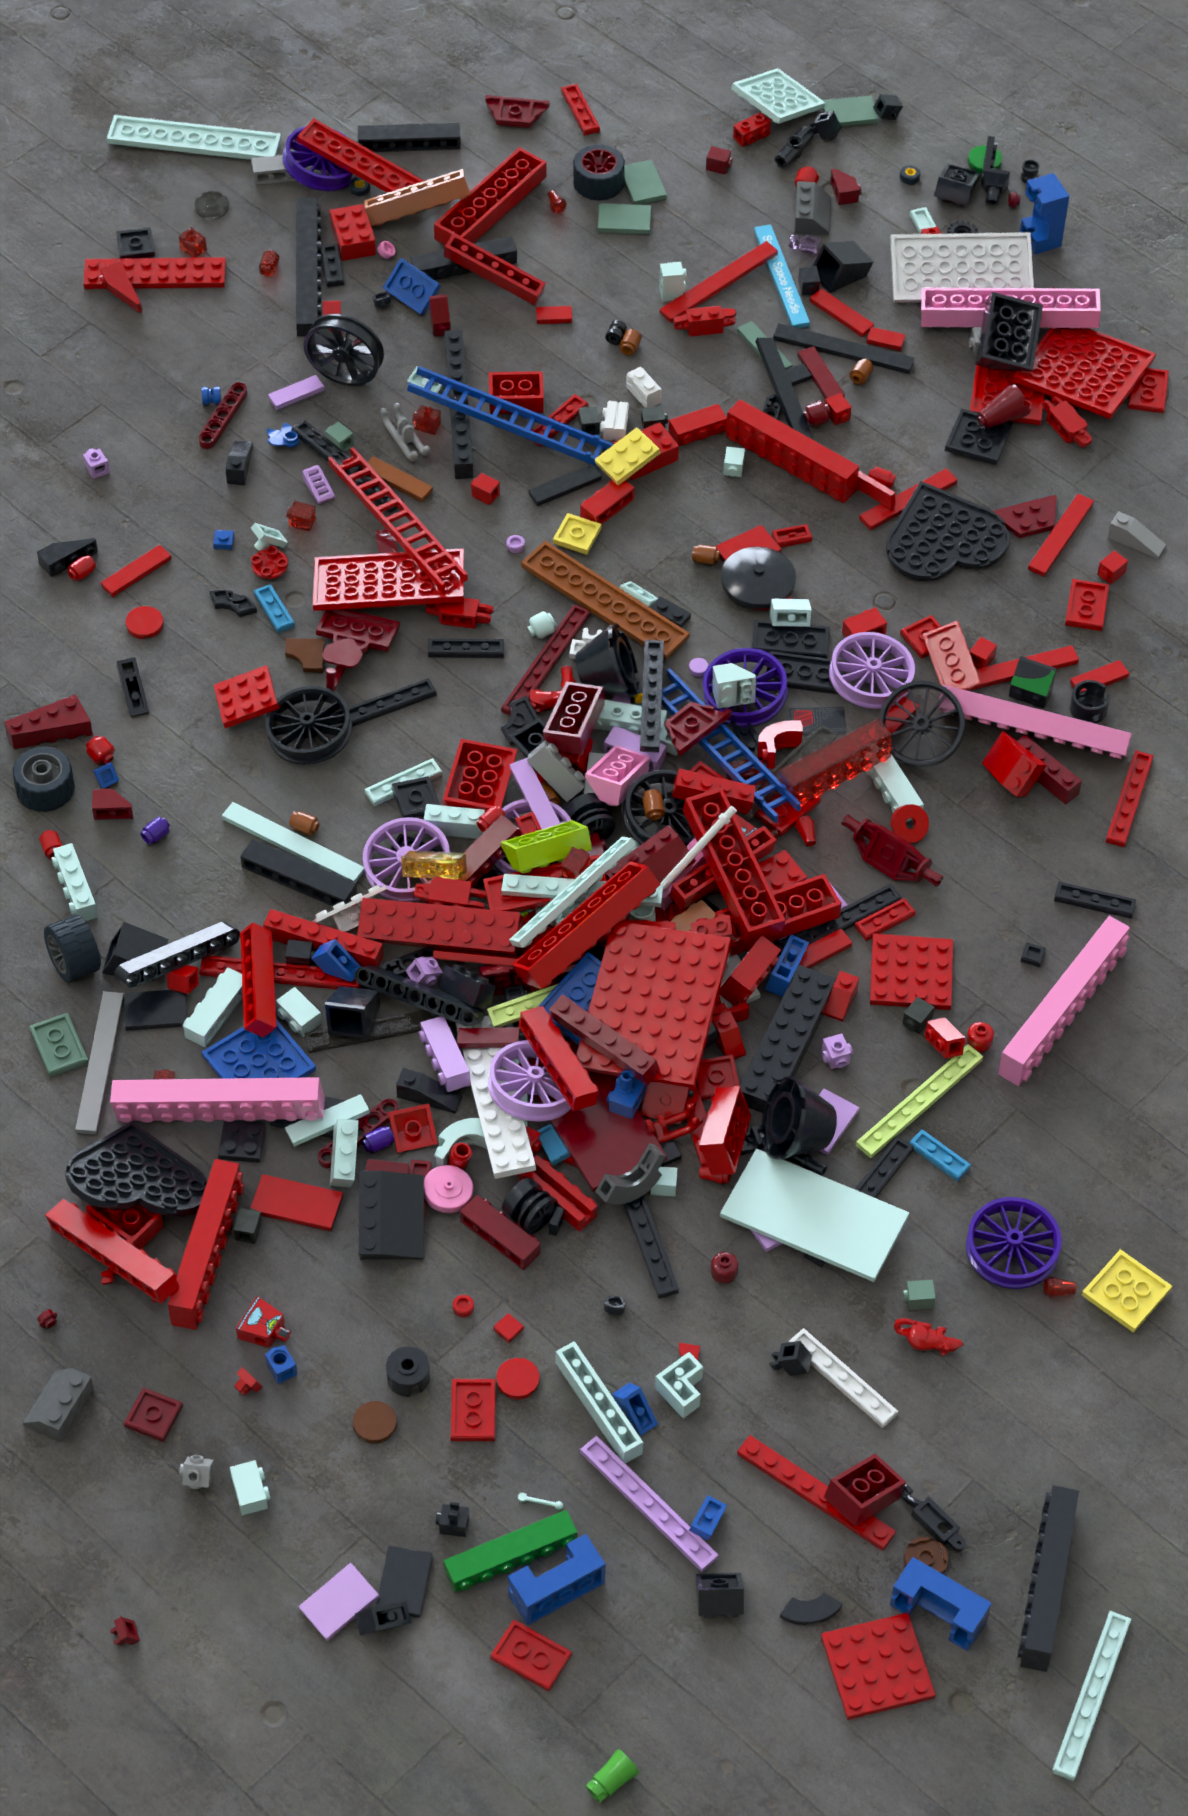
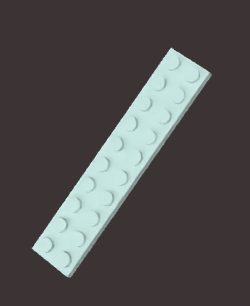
[107,115,281,160]

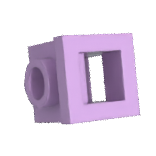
[83,449,110,479]

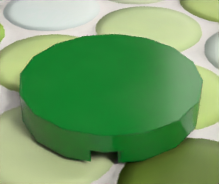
[968,145,1002,173]

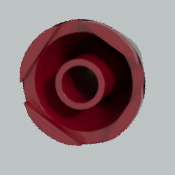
[977,383,1030,428]

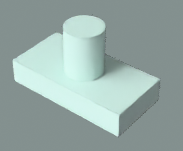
[251,523,288,551]

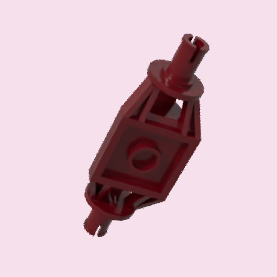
[841,814,943,887]

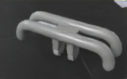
[380,403,431,462]

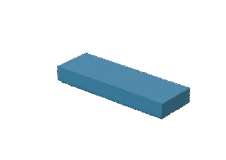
[254,584,295,633]
[909,1130,971,1182]

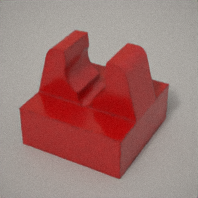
[234,1367,263,1395]

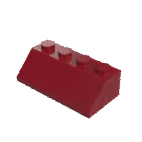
[605,825,696,883]

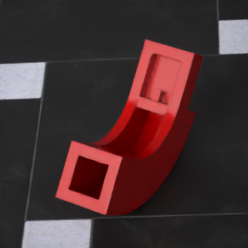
[757,721,803,769]

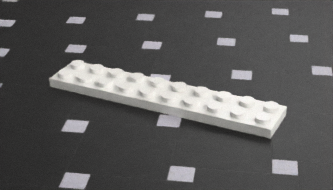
[455,1016,536,1179]

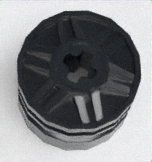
[566,793,616,840]
[502,1177,558,1234]

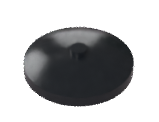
[721,547,796,609]

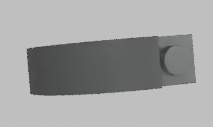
[596,1143,666,1204]

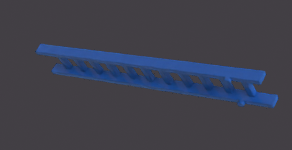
[407,366,613,468]
[661,668,801,823]

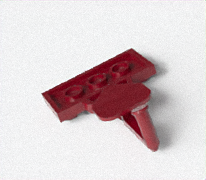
[316,609,400,691]

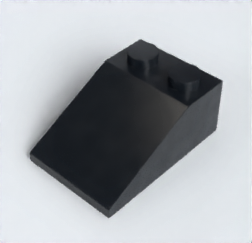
[934,163,980,206]

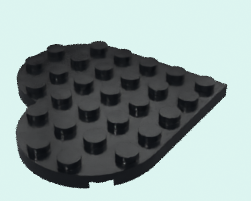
[886,481,1010,581]
[65,1121,207,1217]

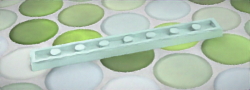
[222,802,365,883]
[1052,1611,1131,1781]

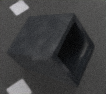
[812,241,874,293]
[102,922,169,981]
[325,986,380,1039]

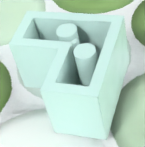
[655,1352,703,1418]

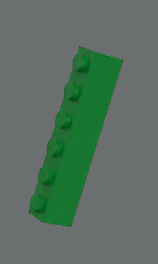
[443,1510,578,1592]

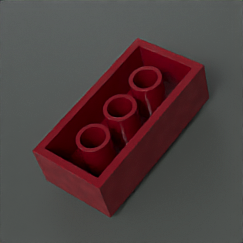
[543,682,605,755]

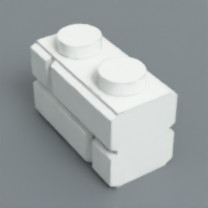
[626,367,662,408]
[600,401,629,441]

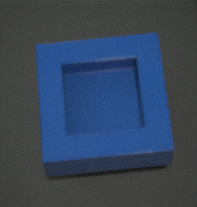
[213,530,234,550]
[93,763,120,789]

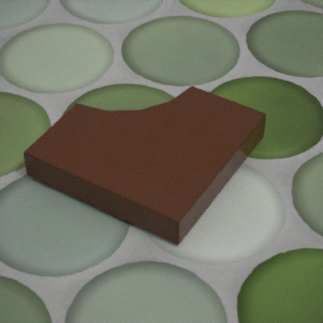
[285,638,324,672]

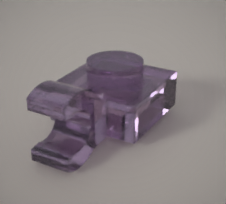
[789,234,821,255]

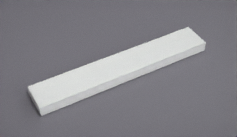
[789,1328,898,1428]

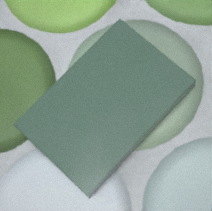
[822,96,878,127]
[624,160,667,205]
[598,203,651,234]
[29,1012,89,1077]

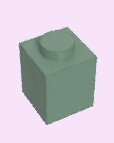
[325,421,354,452]
[903,1280,936,1311]

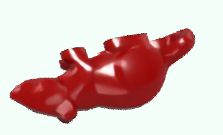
[894,1318,964,1356]

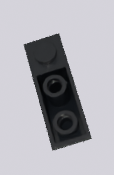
[37,538,98,577]

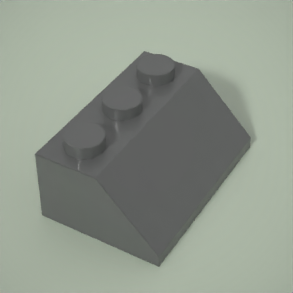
[794,181,831,235]
[23,1368,94,1442]

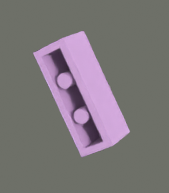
[604,726,666,772]

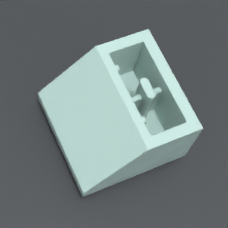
[713,663,756,708]

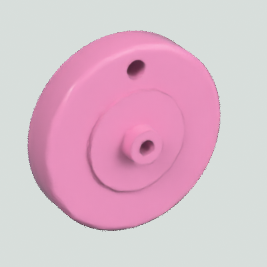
[424,1165,474,1213]

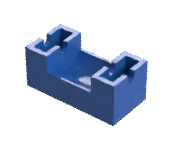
[1020,173,1070,254]
[508,1534,606,1626]
[890,1557,991,1651]

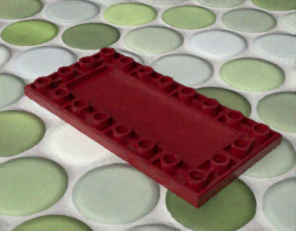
[517,1041,667,1192]

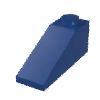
[765,934,809,997]

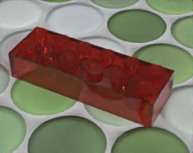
[779,718,891,809]

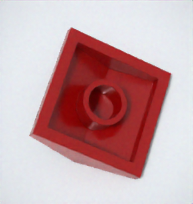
[388,1104,438,1153]

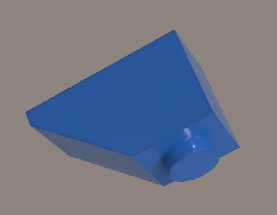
[311,939,361,982]
[612,1383,658,1436]

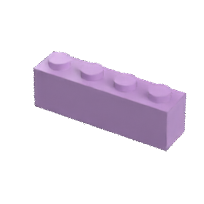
[419,1016,471,1092]

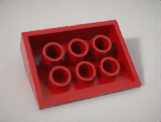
[443,738,518,812]

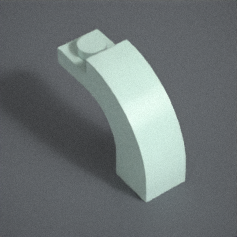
[434,1118,487,1167]

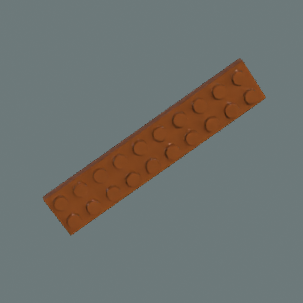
[521,541,690,660]

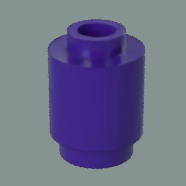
[140,817,170,845]
[362,1126,394,1154]

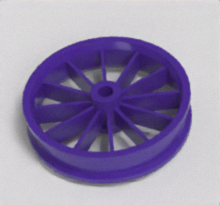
[282,126,356,191]
[703,648,788,727]
[966,1197,1062,1289]

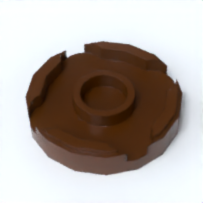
[353,1401,397,1443]
[903,1537,949,1574]

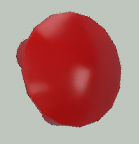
[251,546,288,579]

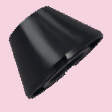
[575,623,640,698]
[761,1076,837,1160]

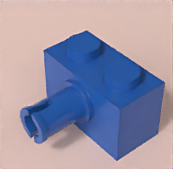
[607,1070,648,1119]

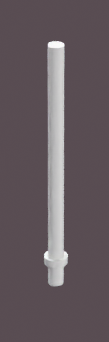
[660,806,737,892]

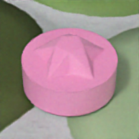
[377,241,395,259]

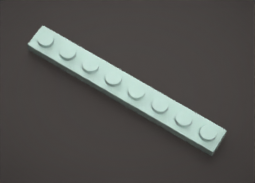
[509,837,636,948]
[501,874,664,907]

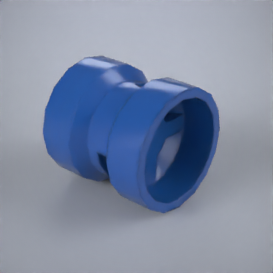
[202,387,221,405]

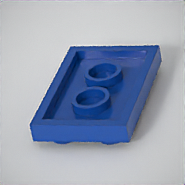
[383,258,442,316]

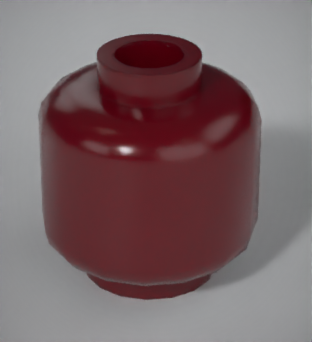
[803,400,831,427]
[710,1252,738,1284]

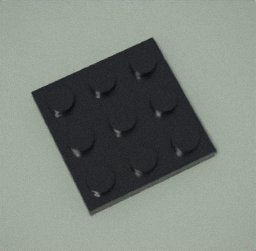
[945,408,1013,465]

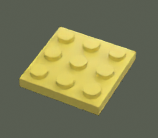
[1082,1249,1172,1333]

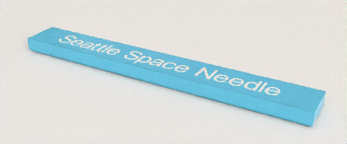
[754,224,810,328]

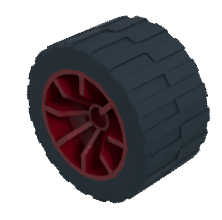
[573,144,625,200]

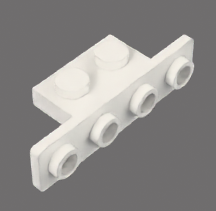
[312,885,387,932]

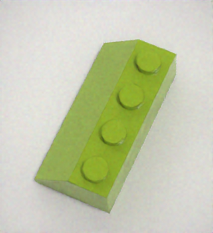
[500,820,592,873]

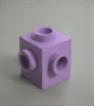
[406,957,443,986]
[822,1033,853,1069]

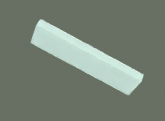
[365,758,442,806]
[285,1094,370,1147]

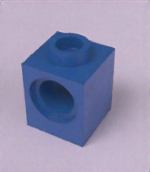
[265,1345,297,1384]

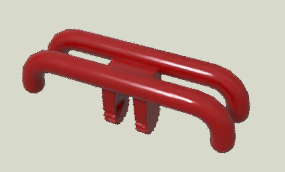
[646,1103,700,1144]

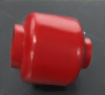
[794,166,819,187]
[86,736,115,765]
[966,1022,994,1052]

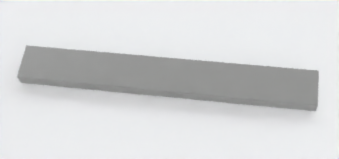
[75,991,124,1135]

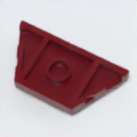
[485,95,550,128]
[993,494,1057,539]
[664,702,731,756]

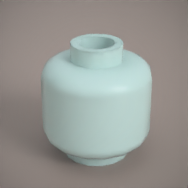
[528,611,557,639]

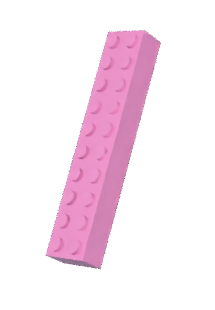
[921,288,1100,328]
[938,685,1132,759]
[998,916,1130,1087]
[110,1078,325,1123]

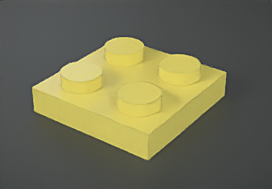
[553,513,601,555]

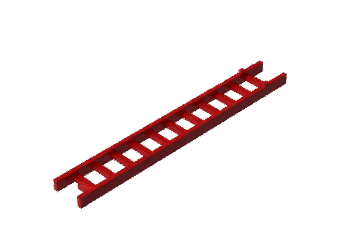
[328,447,468,592]

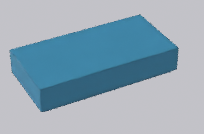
[537,1123,571,1166]

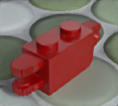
[673,305,736,337]
[1042,396,1092,448]
[426,598,494,629]
[414,877,487,909]

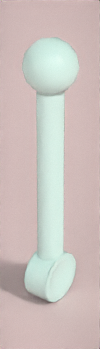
[518,1493,563,1510]

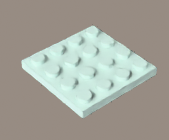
[731,68,825,124]

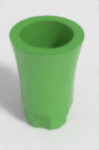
[586,1749,639,1803]

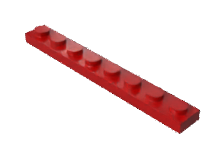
[737,1435,896,1551]

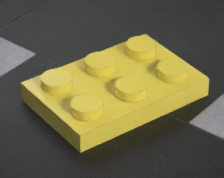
[595,427,661,485]

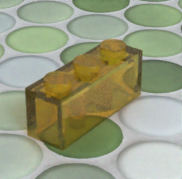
[401,851,467,880]

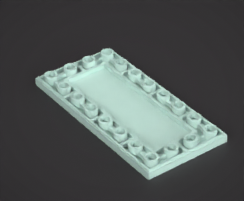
[720,1149,909,1282]

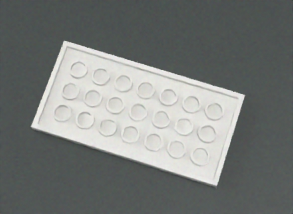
[890,233,1034,303]

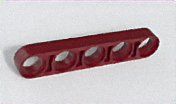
[199,382,247,449]
[318,1098,398,1168]

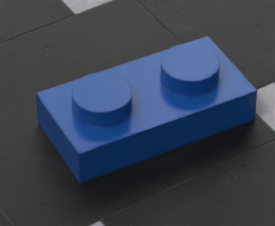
[689,1495,727,1541]

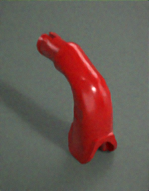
[529,666,576,713]

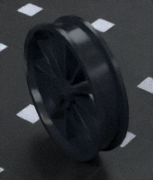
[304,314,384,386]
[879,680,965,767]
[265,686,352,765]
[623,770,695,847]

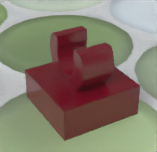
[110,1617,140,1646]

